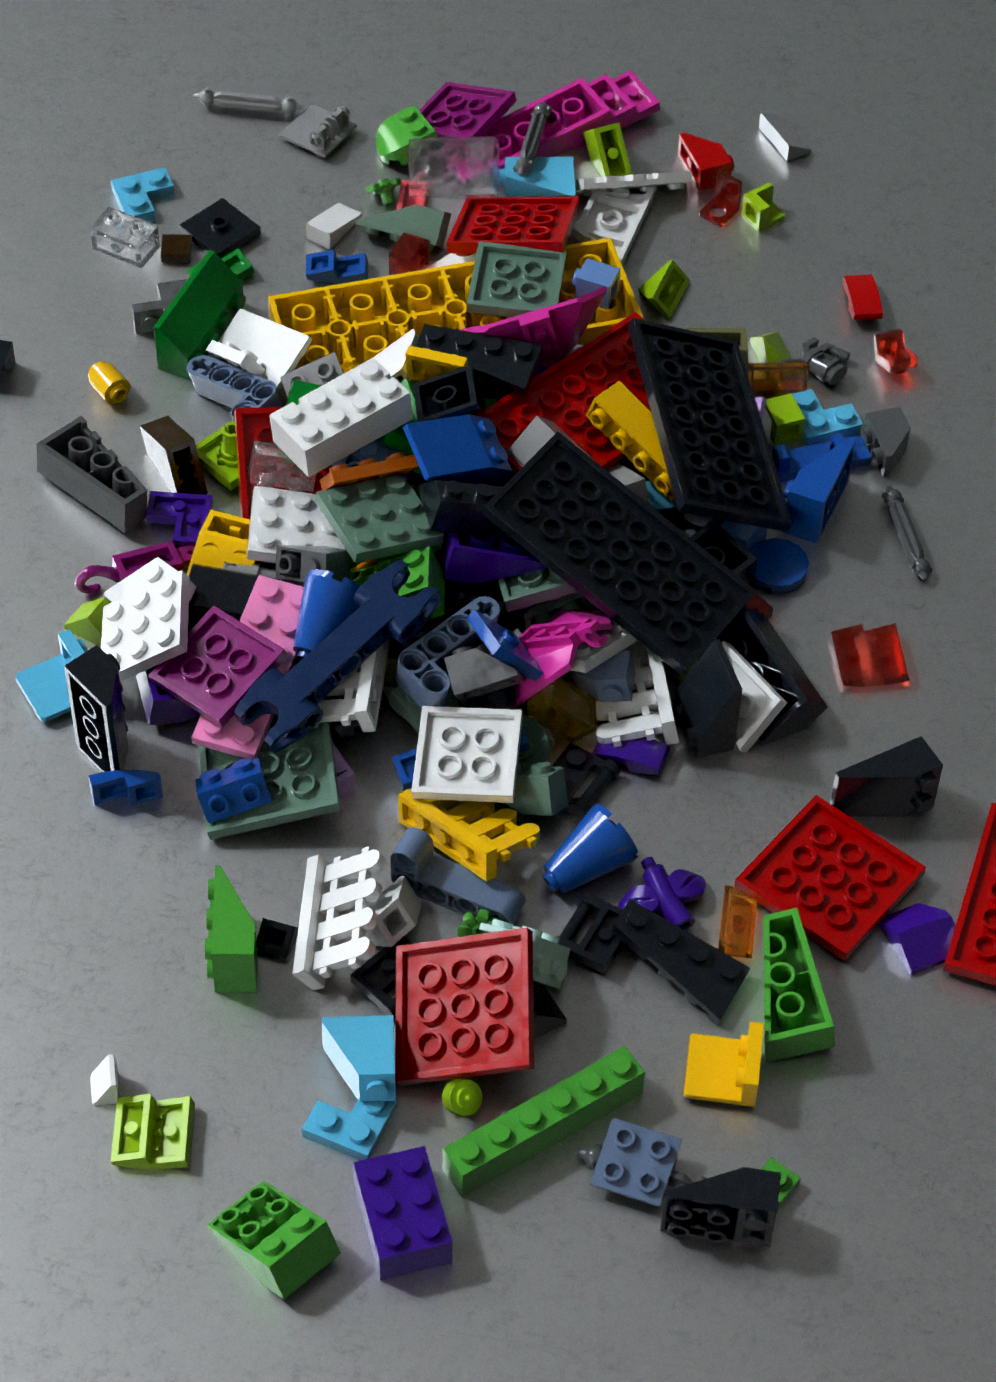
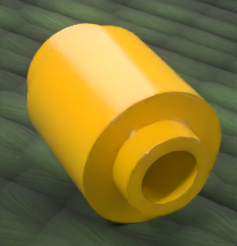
[88,361,130,404]

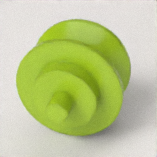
[442,1078,482,1116]

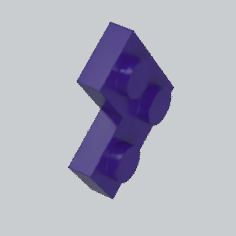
[146,491,213,548]

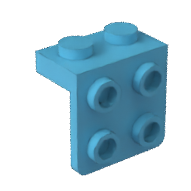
[16,629,88,722]

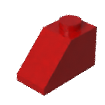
[678,133,734,191]

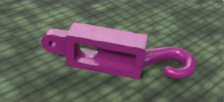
[75,541,195,594]

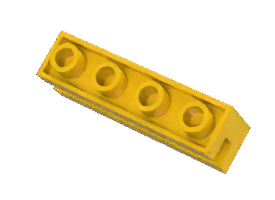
[586,381,675,502]

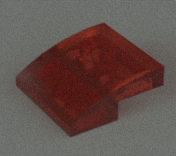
[831,623,910,687]

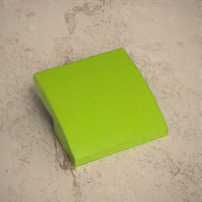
[111,1093,195,1169]

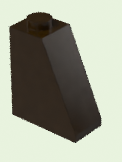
[140,415,208,495]

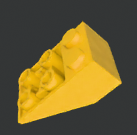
[187,510,265,576]

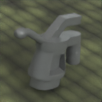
[776,337,850,385]

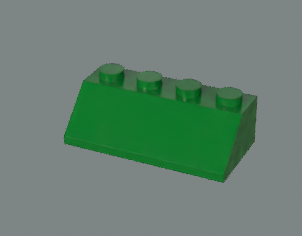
[154,250,246,380]

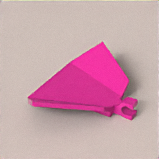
[460,286,607,367]
[514,609,613,707]

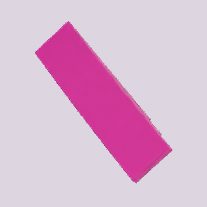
[438,70,660,187]

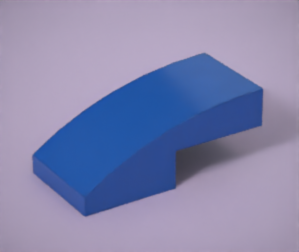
[306,250,368,284]
[88,770,163,807]

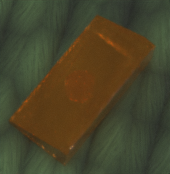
[748,362,808,399]
[718,885,757,959]

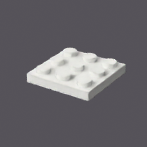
[247,486,345,563]
[101,570,190,682]
[411,706,523,803]

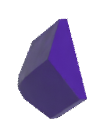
[879,903,956,975]

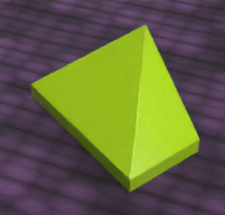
[638,259,690,320]
[750,332,798,382]

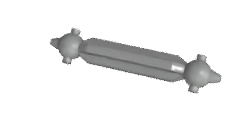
[193,87,303,116]

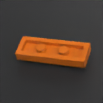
[320,452,419,490]

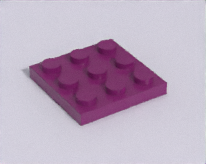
[419,82,517,148]
[148,606,288,728]

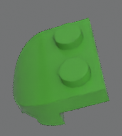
[376,105,438,165]

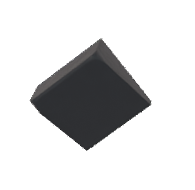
[256,918,298,961]

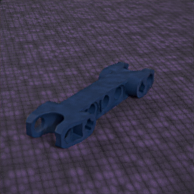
[234,559,441,753]

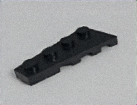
[416,324,543,397]
[611,899,751,1026]

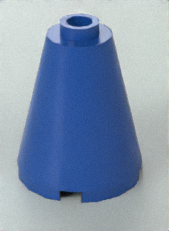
[293,569,360,661]
[542,804,639,893]

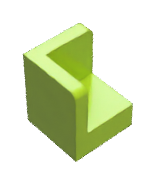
[741,182,785,232]
[765,393,805,446]

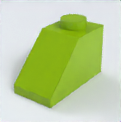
[583,122,632,177]

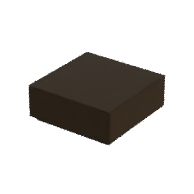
[161,234,192,262]

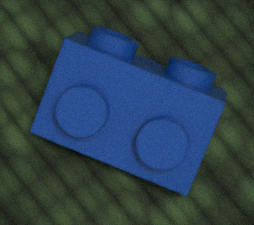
[195,757,271,823]

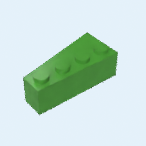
[763,908,835,1063]

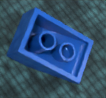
[403,414,512,486]
[783,437,856,544]

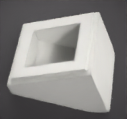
[90,1054,120,1106]

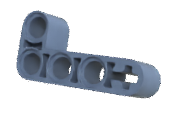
[186,355,285,422]
[395,596,500,708]
[390,827,526,924]

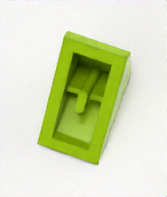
[64,597,111,647]

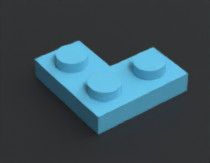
[111,167,174,226]
[792,389,863,446]
[302,1097,398,1160]

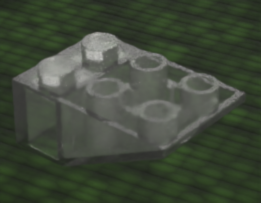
[409,137,499,199]

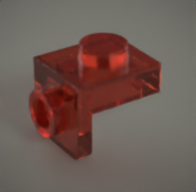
[874,329,918,374]

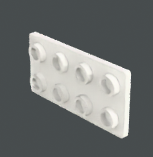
[206,309,312,390]

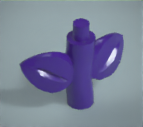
[618,857,706,931]

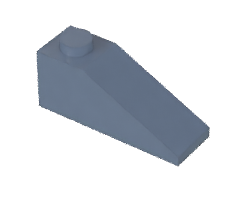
[550,650,636,702]

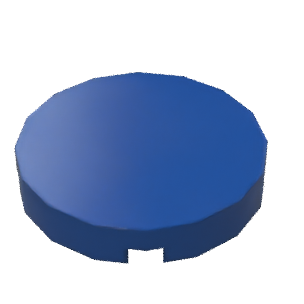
[749,538,809,593]

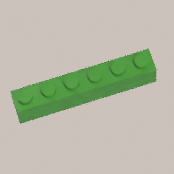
[442,1046,645,1197]

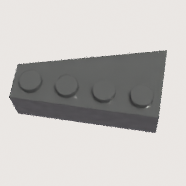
[37,415,147,533]

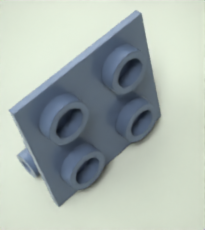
[590,1117,682,1207]

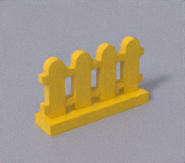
[398,789,540,882]

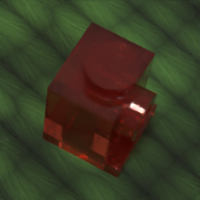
[389,232,430,275]

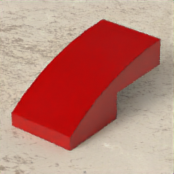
[843,274,883,320]

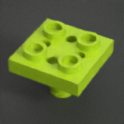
[196,420,239,491]

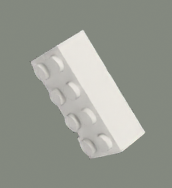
[269,357,413,478]

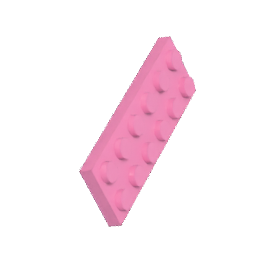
[191,575,304,760]

